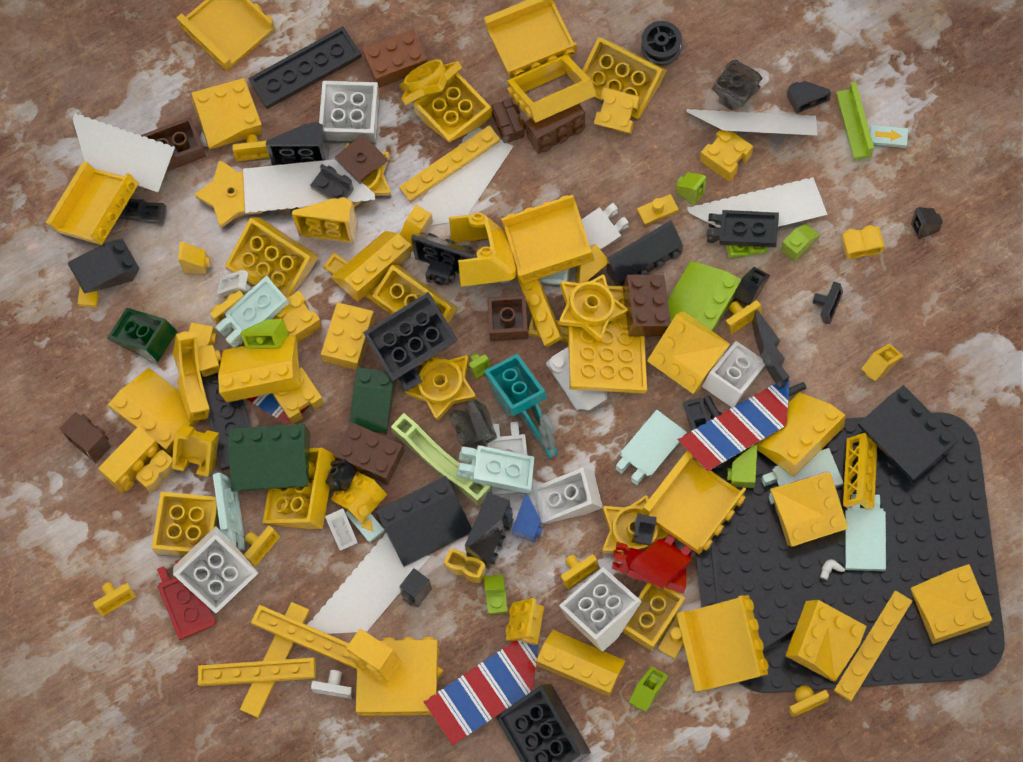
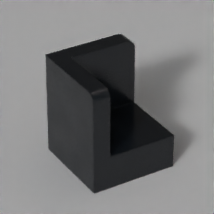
[632,514,657,546]

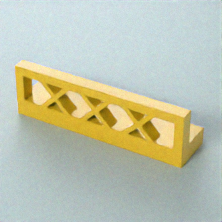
[843,433,877,510]

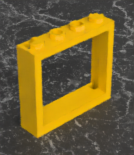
[507,54,596,123]

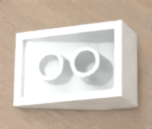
[702,341,765,407]
[533,467,603,524]

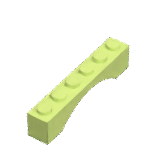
[391,413,492,507]

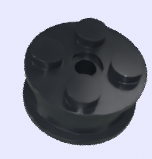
[641,21,682,65]

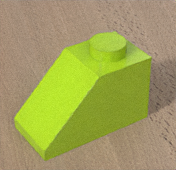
[676,172,707,205]
[781,224,820,262]
[240,319,289,348]
[727,445,757,488]
[629,666,669,712]

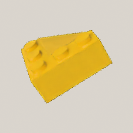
[413,72,492,142]
[191,78,262,150]
[292,197,358,243]
[647,311,730,394]
[770,471,848,547]
[152,492,218,557]
[910,564,992,644]
[785,600,866,682]

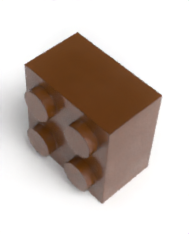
[487,295,528,341]
[60,412,111,464]

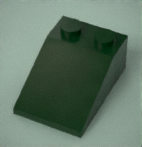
[107,308,178,362]
[349,367,397,434]

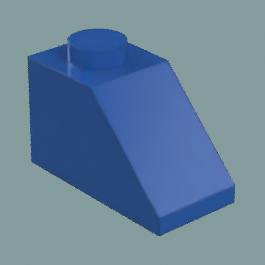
[512,495,543,543]

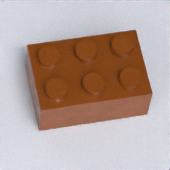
[363,29,427,88]

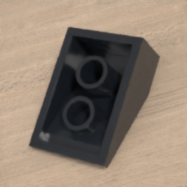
[68,239,140,294]

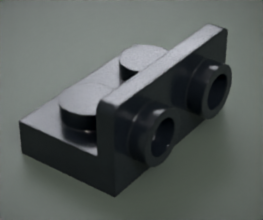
[310,164,354,199]

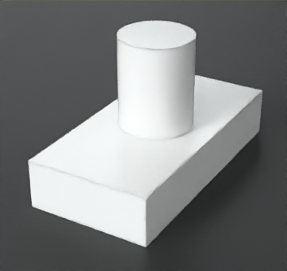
[217,270,250,297]
[325,508,358,551]
[311,670,354,699]

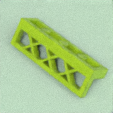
[836,82,874,161]

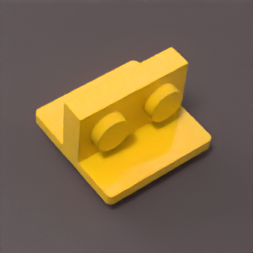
[506,598,544,645]

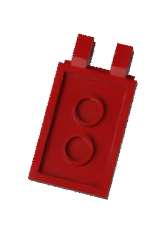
[629,534,693,589]
[612,542,687,594]
[157,558,217,640]

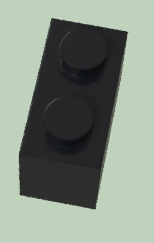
[399,568,432,607]

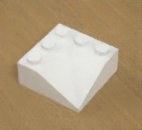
[319,81,380,142]
[173,526,258,613]
[559,567,641,652]

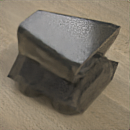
[712,60,763,111]
[449,399,497,449]

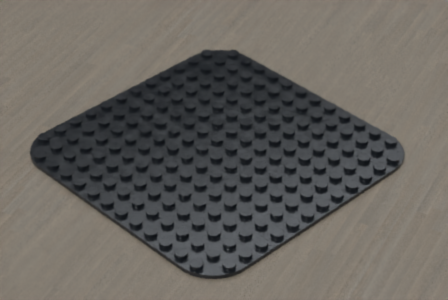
[710,412,1005,693]

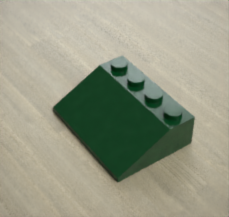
[228,424,310,492]

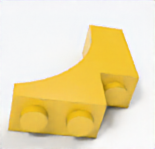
[173,331,210,422]

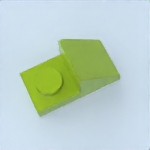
[484,574,508,615]

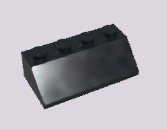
[607,220,683,286]

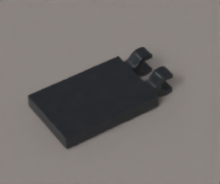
[707,210,779,248]

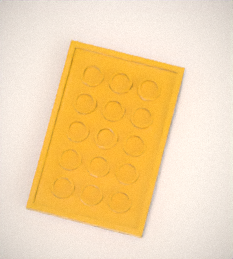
[567,286,647,393]

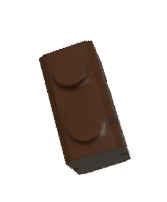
[491,98,526,144]

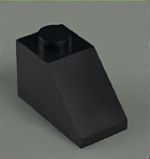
[787,81,831,114]
[911,207,943,239]
[733,266,770,305]

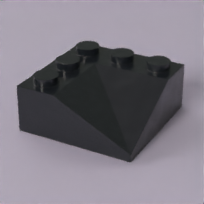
[266,122,329,166]
[465,492,514,569]

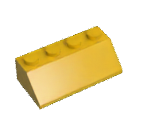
[331,231,411,302]
[372,265,458,323]
[536,630,626,697]

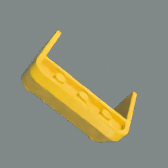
[449,213,516,287]

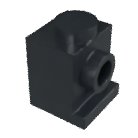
[425,259,456,286]
[325,459,357,492]

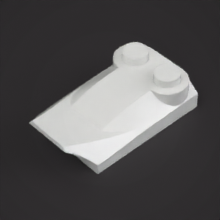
[546,347,608,411]

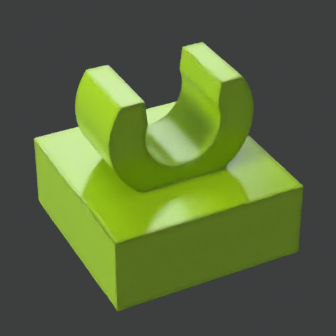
[469,353,491,379]

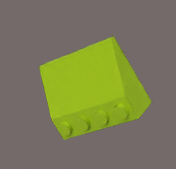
[668,261,741,332]

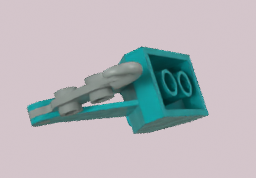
[484,353,558,459]

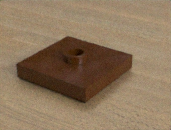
[335,134,388,184]

